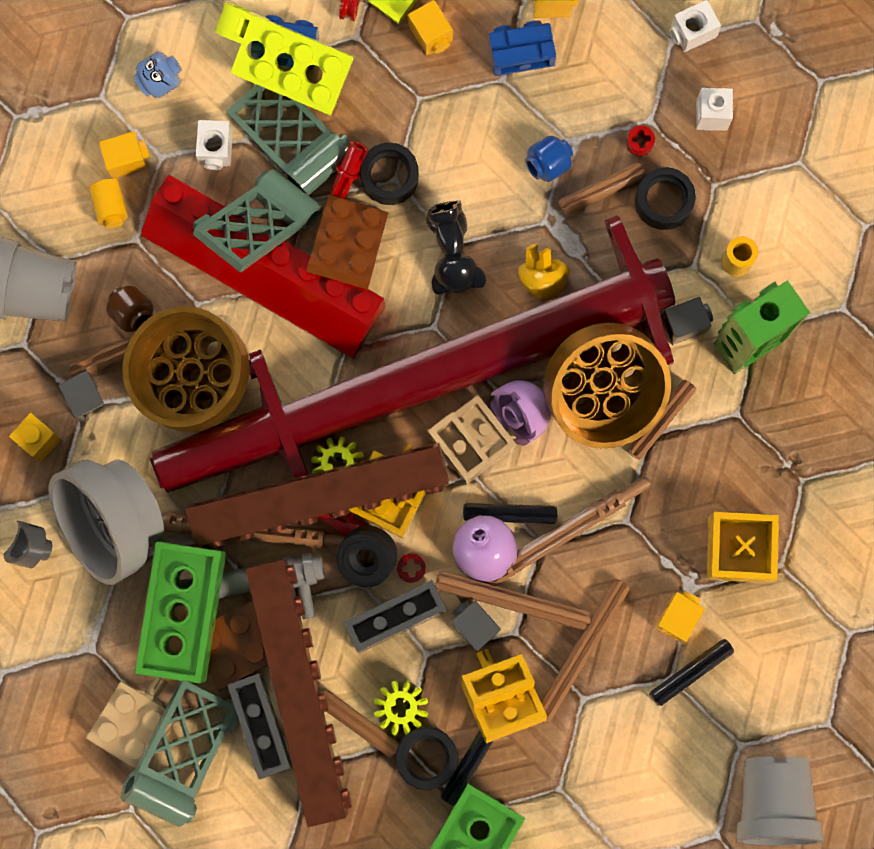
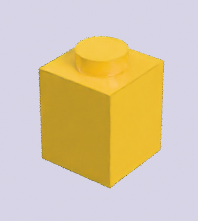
[408,0,453,56]
[99,131,150,179]
[9,412,62,463]
[654,591,706,644]

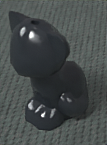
[426,200,486,295]

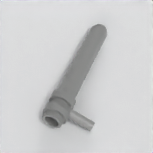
[176,552,325,619]

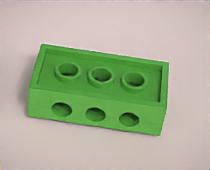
[714,280,811,374]
[135,542,226,683]
[430,783,526,849]

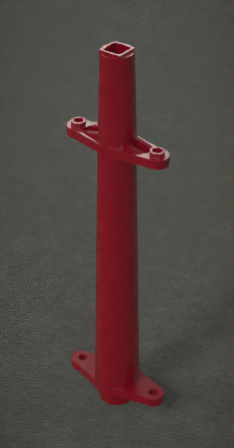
[149,216,676,493]

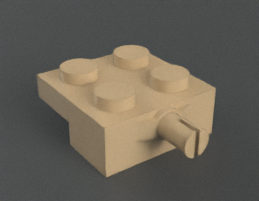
[428,395,517,484]
[86,677,177,769]

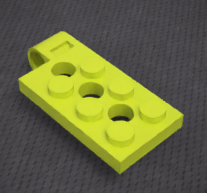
[215,2,355,115]

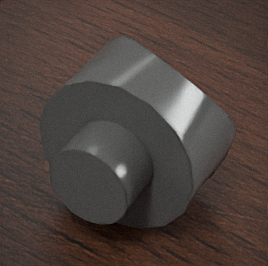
[3,521,53,569]

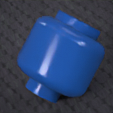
[525,135,573,182]

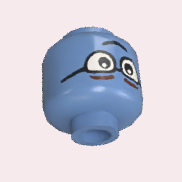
[134,52,182,98]

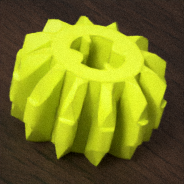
[311,437,364,474]
[374,680,428,735]

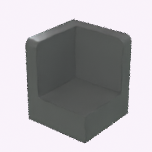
[59,370,104,423]

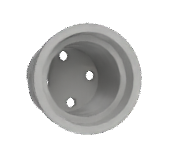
[0,237,77,322]
[736,756,824,846]

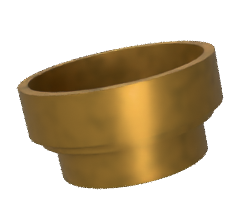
[123,306,249,432]
[544,323,671,448]

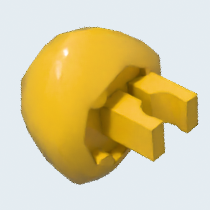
[518,244,570,300]

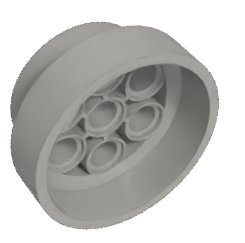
[49,459,164,585]

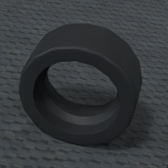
[360,142,419,205]
[635,167,696,230]
[396,727,458,790]

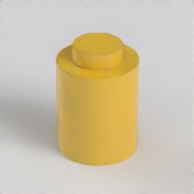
[88,179,128,229]
[721,236,758,277]

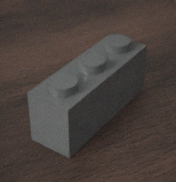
[343,580,446,654]
[228,674,293,780]

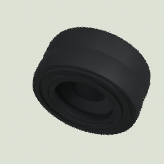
[336,525,397,587]

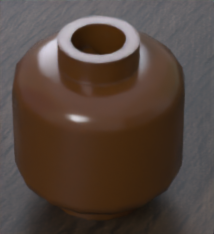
[106,286,154,332]

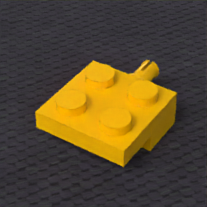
[349,444,425,539]
[461,649,547,743]

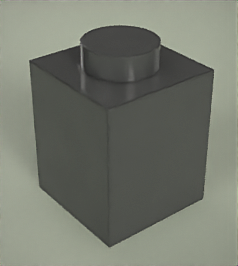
[661,297,713,345]
[451,600,501,653]

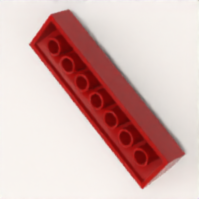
[140,174,385,360]

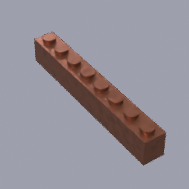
[185,442,449,549]
[246,559,352,827]

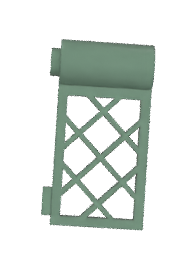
[226,84,350,195]
[193,169,323,273]
[121,680,239,827]

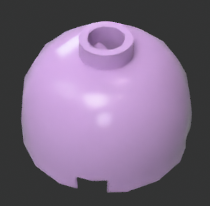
[490,380,551,446]
[452,516,518,582]

